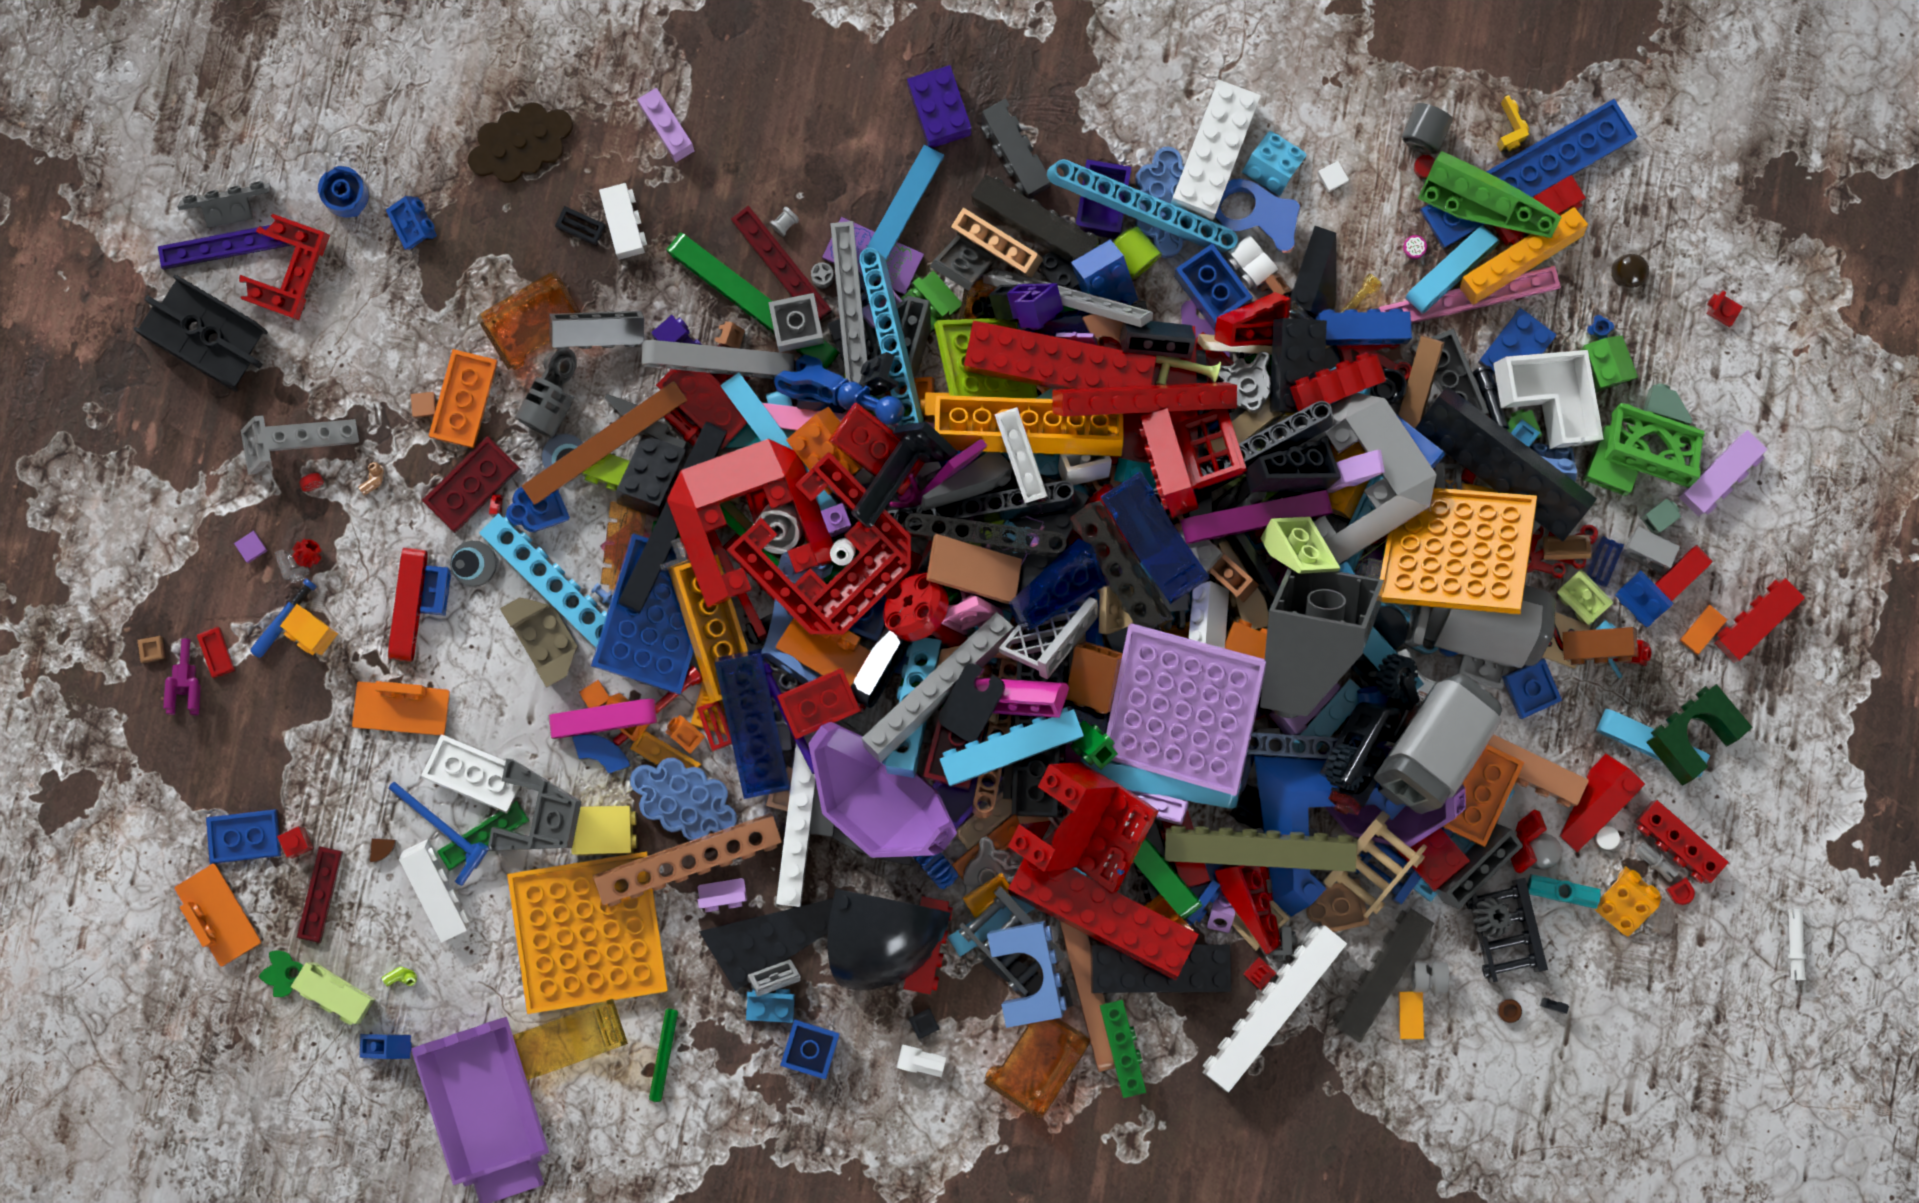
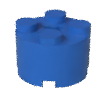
[318,166,369,218]

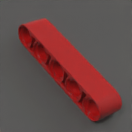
[388,548,428,662]

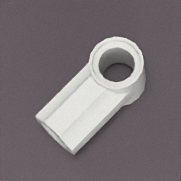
[896,1045,946,1077]

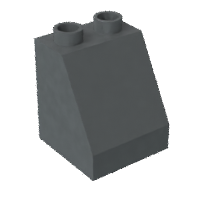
[1260,567,1384,718]

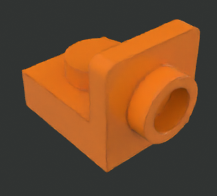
[665,715,705,754]

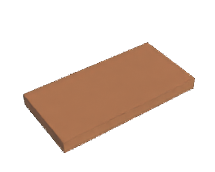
[926,534,1022,605]

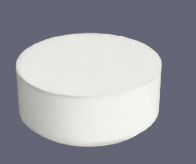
[1595,826,1620,850]

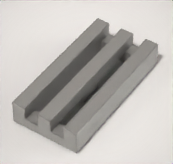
[748,959,800,997]

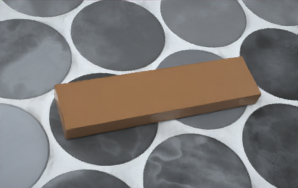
[1398,336,1445,429]

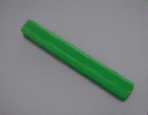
[649,1008,678,1102]

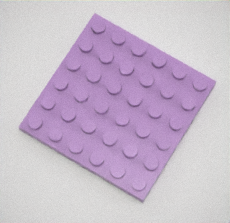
[1106,623,1266,796]

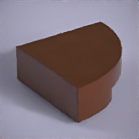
[370,838,397,862]

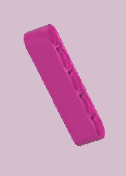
[548,699,657,739]

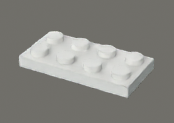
[421,734,520,814]

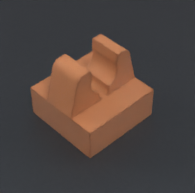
[1261,273,1292,296]
[715,321,745,349]

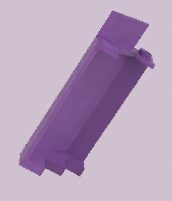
[411,1017,549,1203]

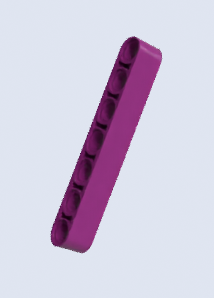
[1180,490,1333,544]

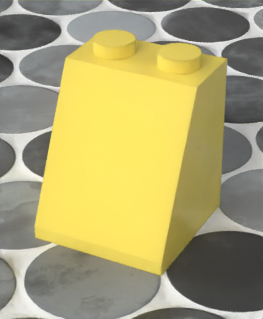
[571,806,637,856]

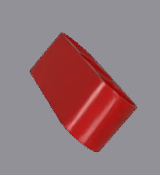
[1655,545,1713,601]

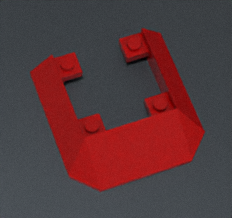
[667,439,834,608]
[727,452,911,635]

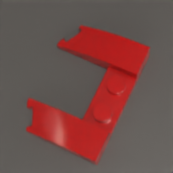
[239,214,330,320]

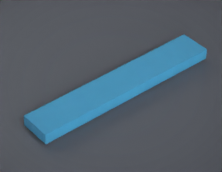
[866,145,944,265]

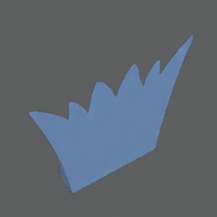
[761,600,821,684]

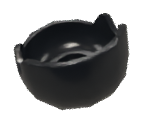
[1370,369,1407,405]

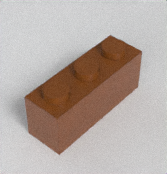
[1562,627,1638,665]

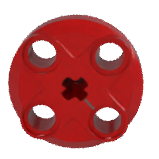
[883,573,968,648]

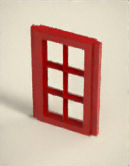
[1174,409,1247,489]

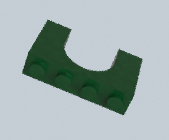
[1646,684,1753,786]

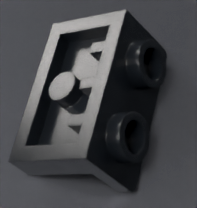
[1229,784,1264,831]

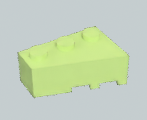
[291,962,375,1025]

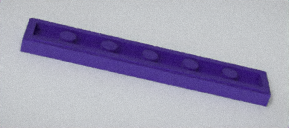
[158,225,292,270]

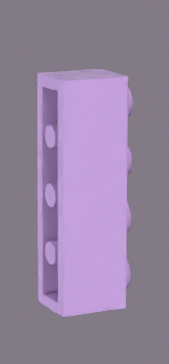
[1679,430,1767,516]

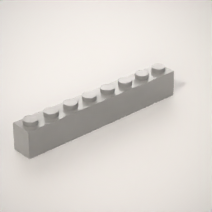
[862,612,1014,763]

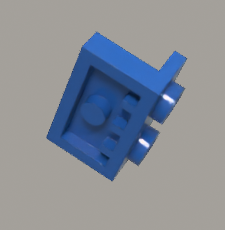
[386,196,437,250]
[1615,570,1674,628]

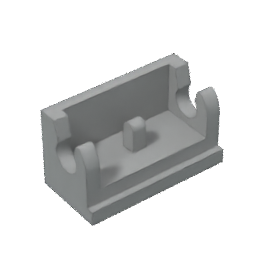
[1622,526,1680,575]

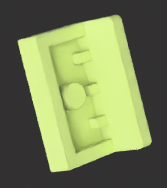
[1557,569,1613,625]

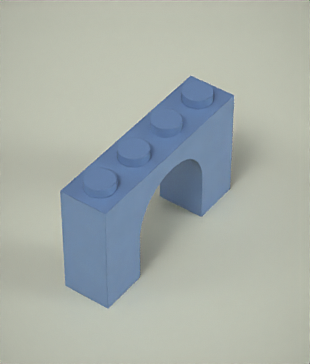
[987,921,1067,1028]

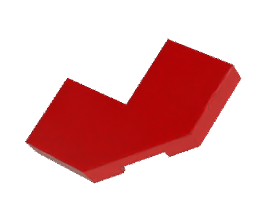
[1511,809,1547,874]

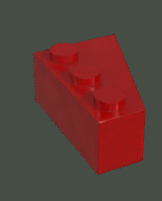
[1214,292,1291,347]

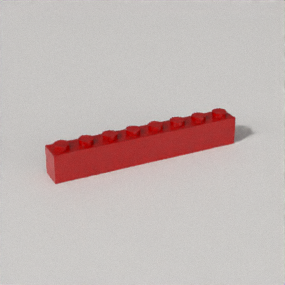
[1052,382,1237,417]

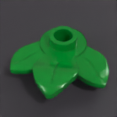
[259,950,303,997]

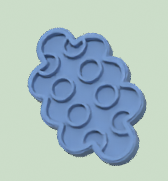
[1135,146,1187,258]
[630,757,737,841]

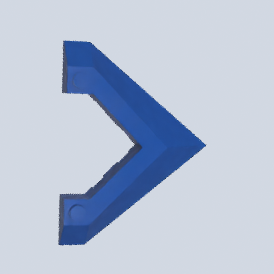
[1254,755,1406,917]

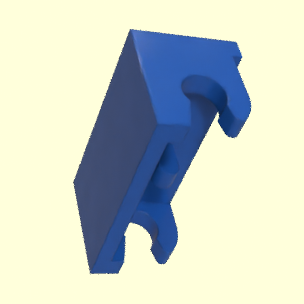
[420,566,452,616]

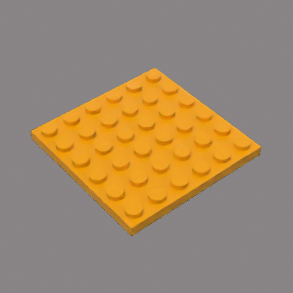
[1380,488,1537,615]
[507,852,668,1014]

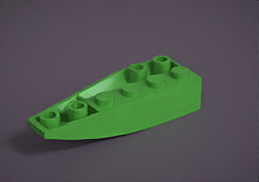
[1418,151,1562,238]

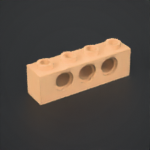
[951,208,1043,278]

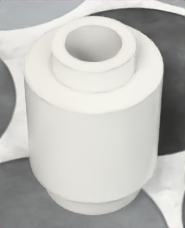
[830,538,856,565]

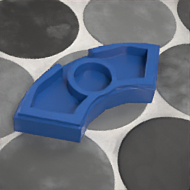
[572,735,631,774]

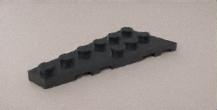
[699,898,833,991]

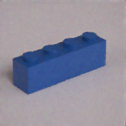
[1315,309,1412,346]

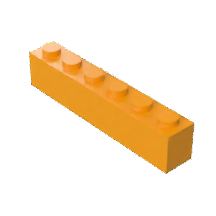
[1460,207,1588,305]

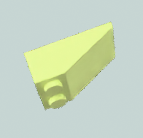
[1260,517,1340,574]

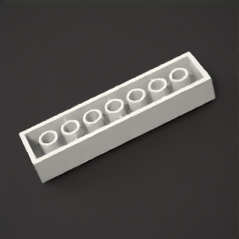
[1202,925,1347,1092]

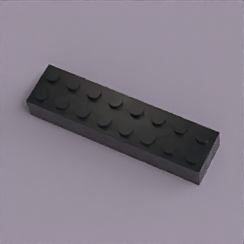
[1415,386,1597,541]

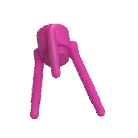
[890,473,922,508]

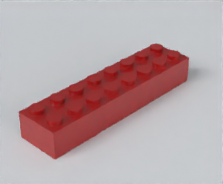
[963,320,1156,390]
[1007,858,1199,980]

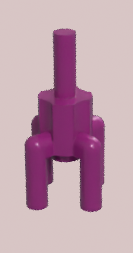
[163,638,201,716]

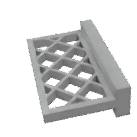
[999,586,1099,679]

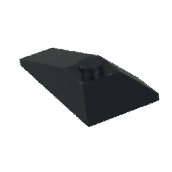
[1290,226,1336,320]

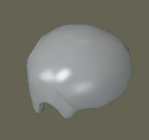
[1530,834,1562,869]

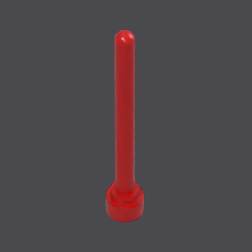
[613,665,703,746]

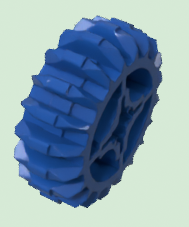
[913,852,958,890]

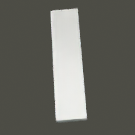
[995,407,1047,504]

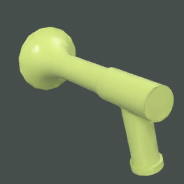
[1155,356,1221,385]

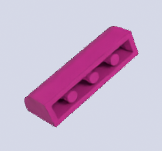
[975,678,1069,718]

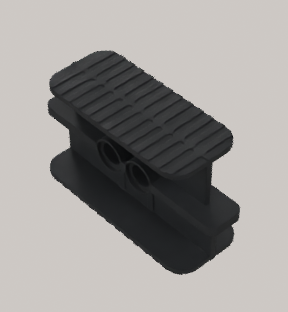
[133,275,268,392]

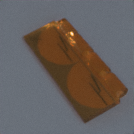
[600,502,646,590]

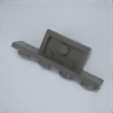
[177,181,271,228]

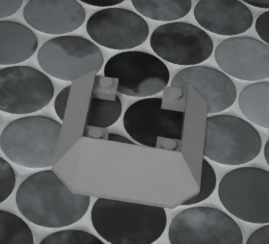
[1262,393,1437,565]

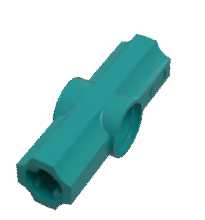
[1527,874,1601,909]

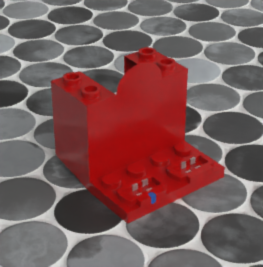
[1008,762,1159,893]

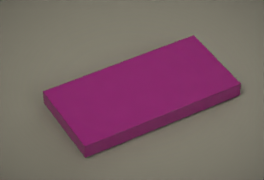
[916,439,987,505]

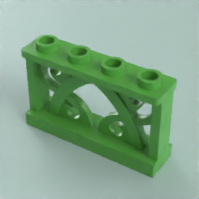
[1604,403,1705,488]

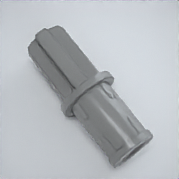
[1635,842,1679,882]

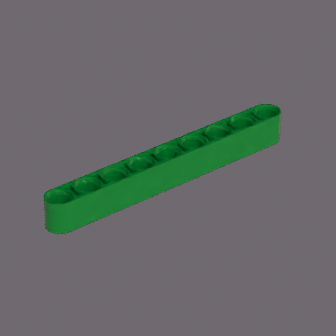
[666,232,840,370]

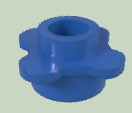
[1587,315,1614,340]

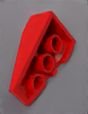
[1559,753,1645,853]
[1215,864,1281,954]

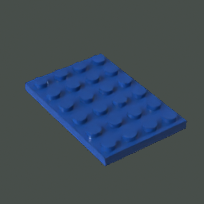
[591,533,694,695]

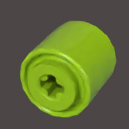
[1113,227,1162,281]

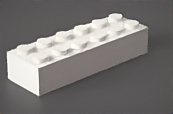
[1171,79,1261,222]

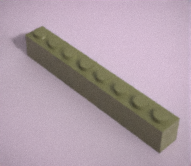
[1165,825,1357,872]

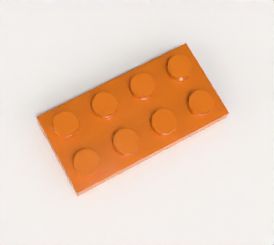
[428,349,498,449]
[1442,744,1525,847]

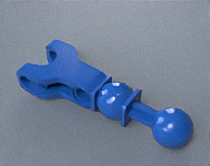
[774,355,904,426]

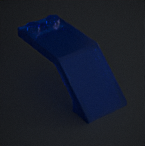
[1101,471,1210,604]

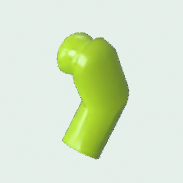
[381,966,417,987]

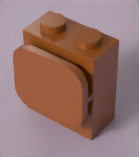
[1066,641,1123,714]

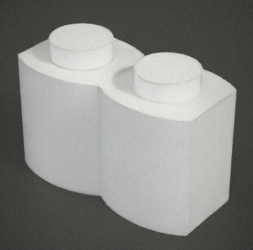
[1227,235,1278,290]

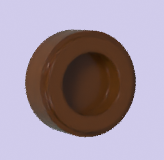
[1497,999,1522,1023]

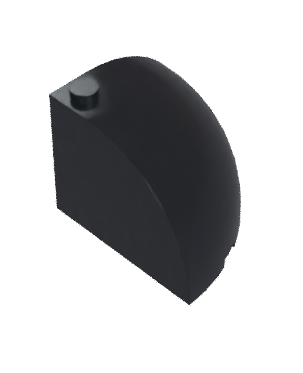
[827,889,951,990]

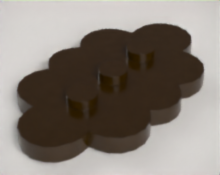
[468,102,573,183]

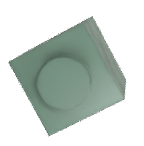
[1640,498,1681,535]

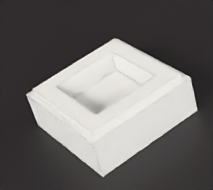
[1317,161,1349,192]

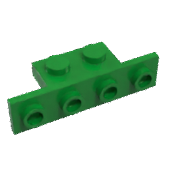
[1100,1000,1146,1098]

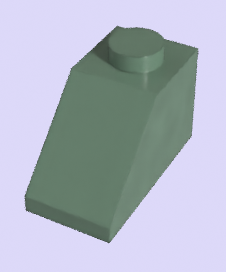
[1643,384,1692,425]

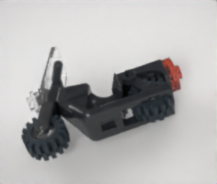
[1319,654,1427,815]

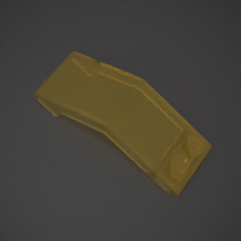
[513,999,628,1080]

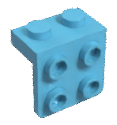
[1242,131,1306,196]

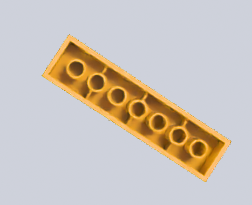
[935,395,1123,456]

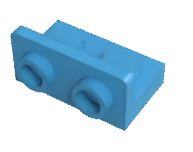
[746,989,795,1023]

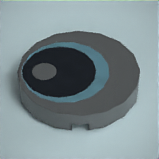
[450,540,497,587]

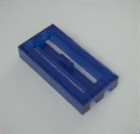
[1586,536,1624,587]

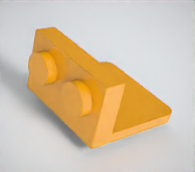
[1594,866,1662,936]

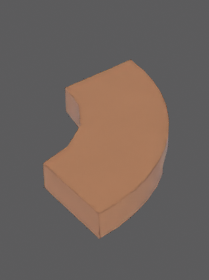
[1082,314,1123,345]

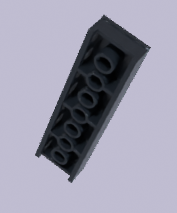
[1011,629,1069,818]

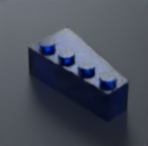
[1009,538,1106,630]

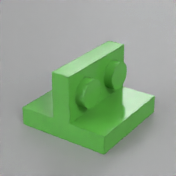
[900,271,963,335]

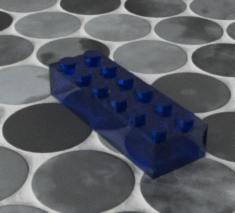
[715,649,791,799]

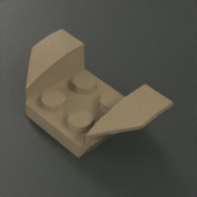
[500,597,578,688]

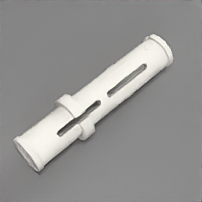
[1788,909,1807,980]

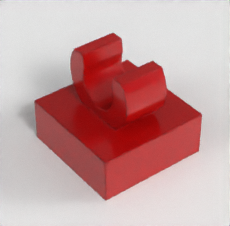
[1243,957,1276,990]

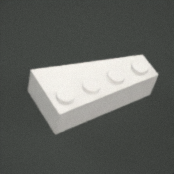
[399,839,470,943]

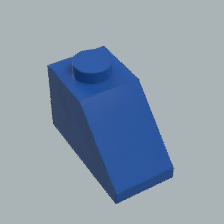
[359,1034,412,1059]

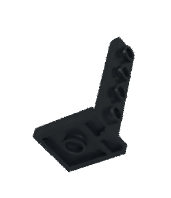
[851,422,958,528]

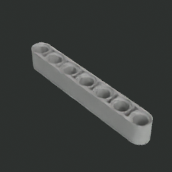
[642,340,795,379]

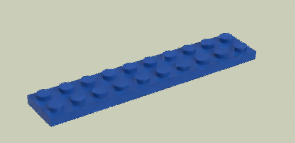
[1420,99,1638,249]

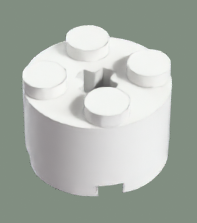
[755,503,804,554]

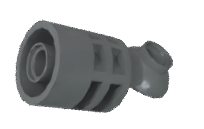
[514,349,577,438]

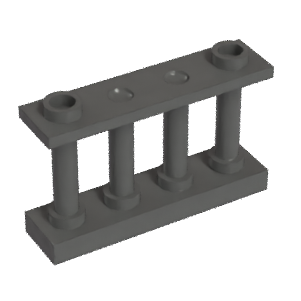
[959,885,1066,995]

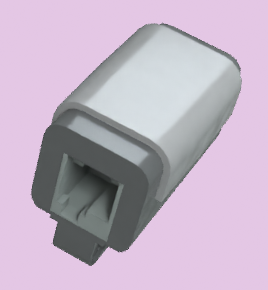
[1424,585,1556,668]
[1374,674,1502,814]

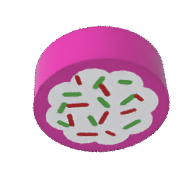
[1403,235,1427,259]

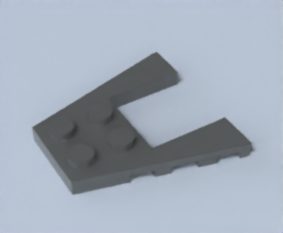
[488,758,582,851]

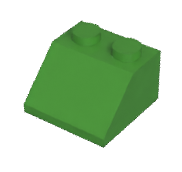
[1579,336,1638,393]

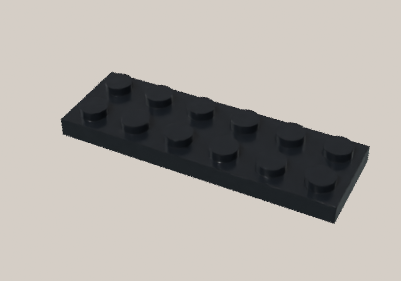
[1090,945,1231,993]

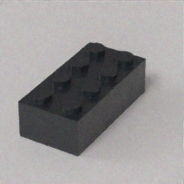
[1270,318,1327,413]

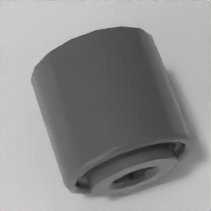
[1402,103,1453,154]

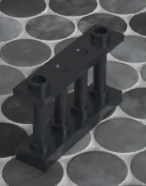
[1466,878,1548,982]

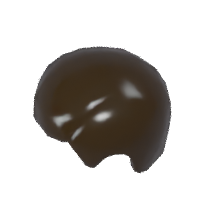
[1611,254,1649,288]

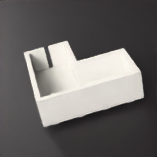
[1493,350,1604,449]

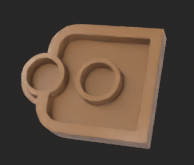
[1306,878,1370,932]

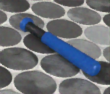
[250,578,317,658]

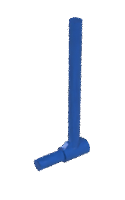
[388,782,489,886]

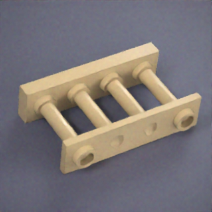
[1323,811,1427,918]

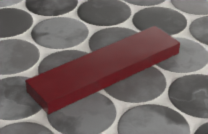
[297,846,343,943]

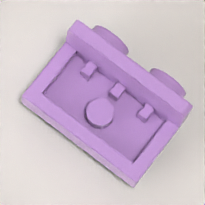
[698,878,747,912]

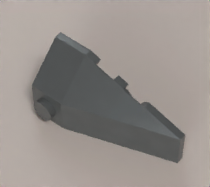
[921,452,1013,511]

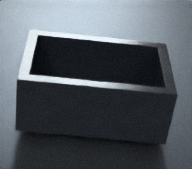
[616,434,686,519]

